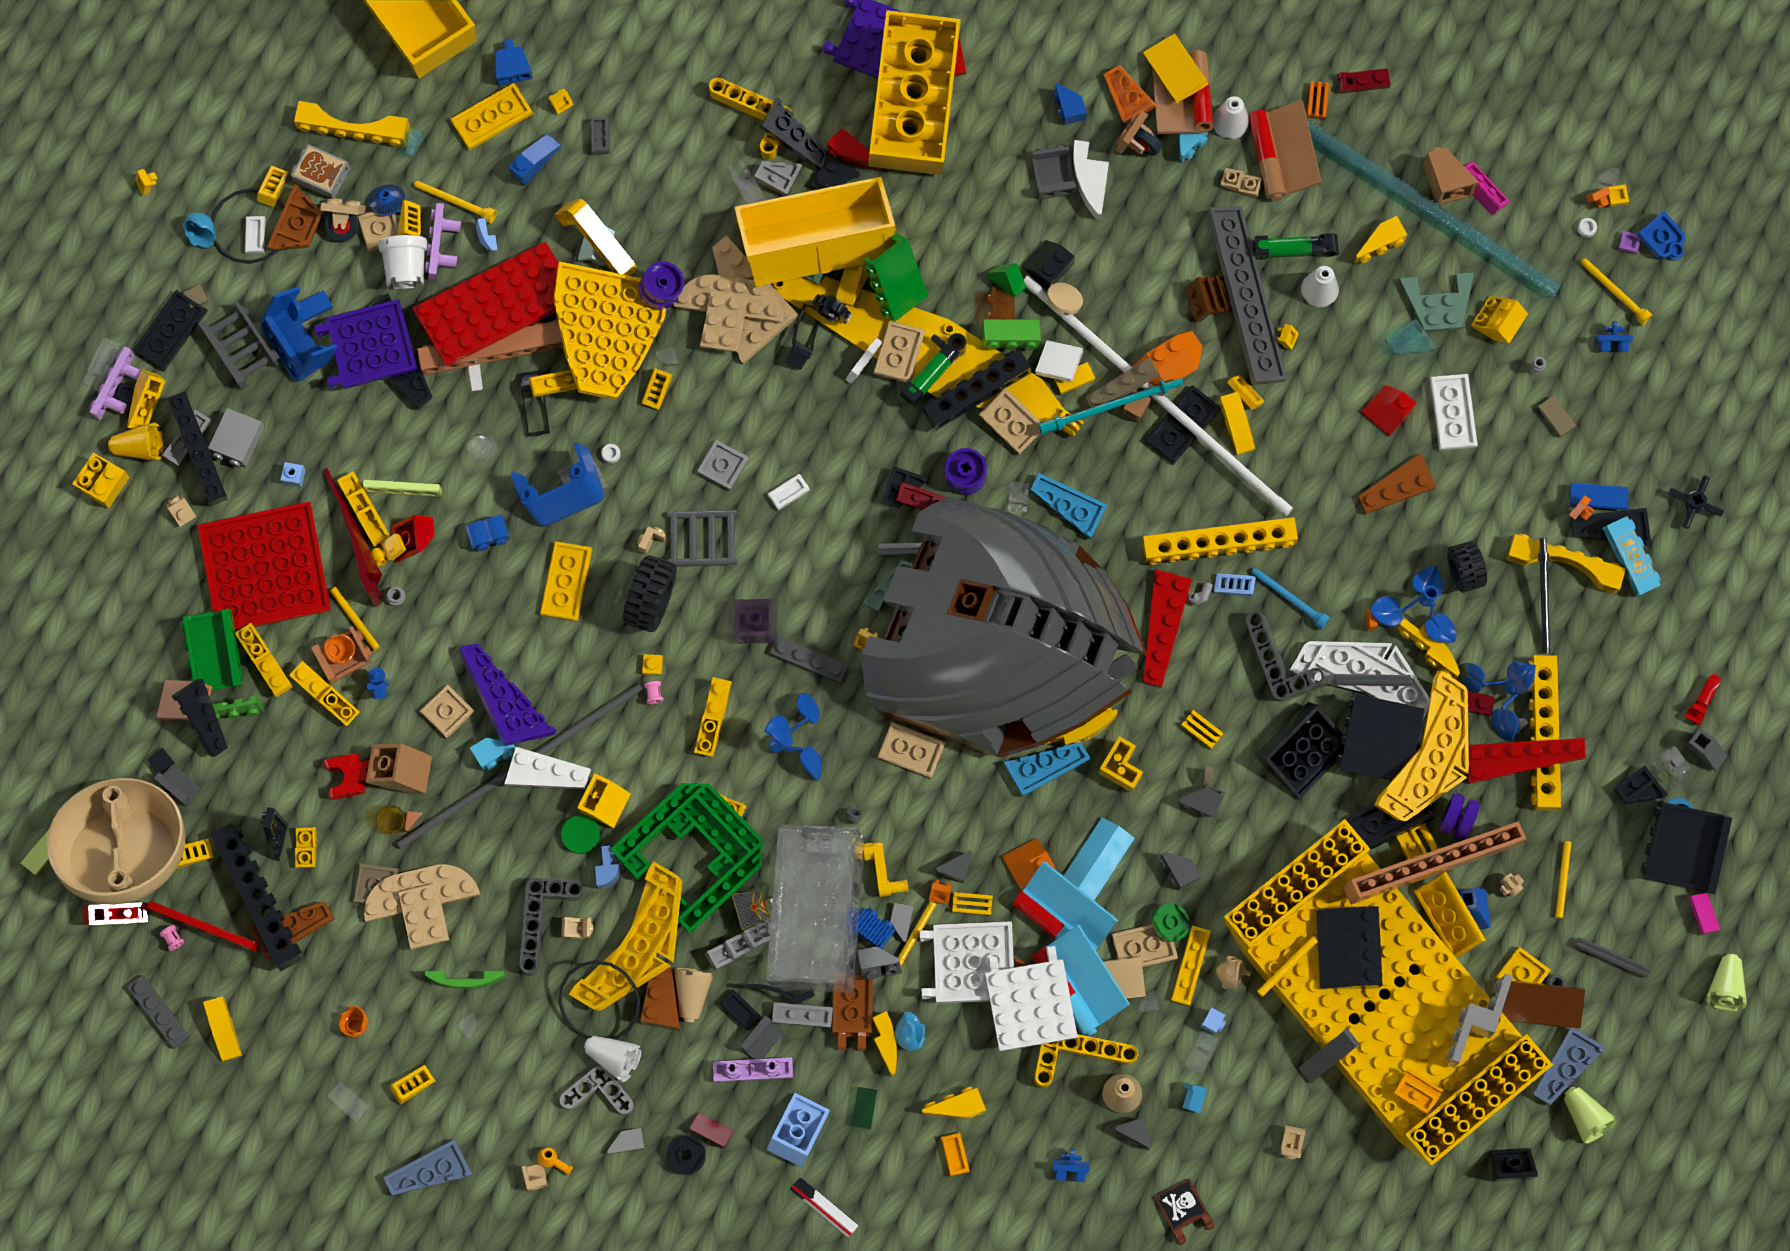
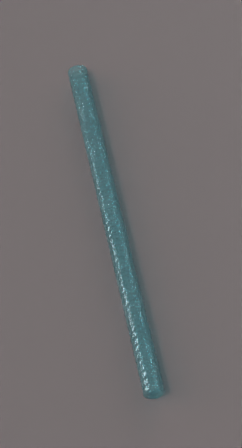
[1307,118,1561,297]

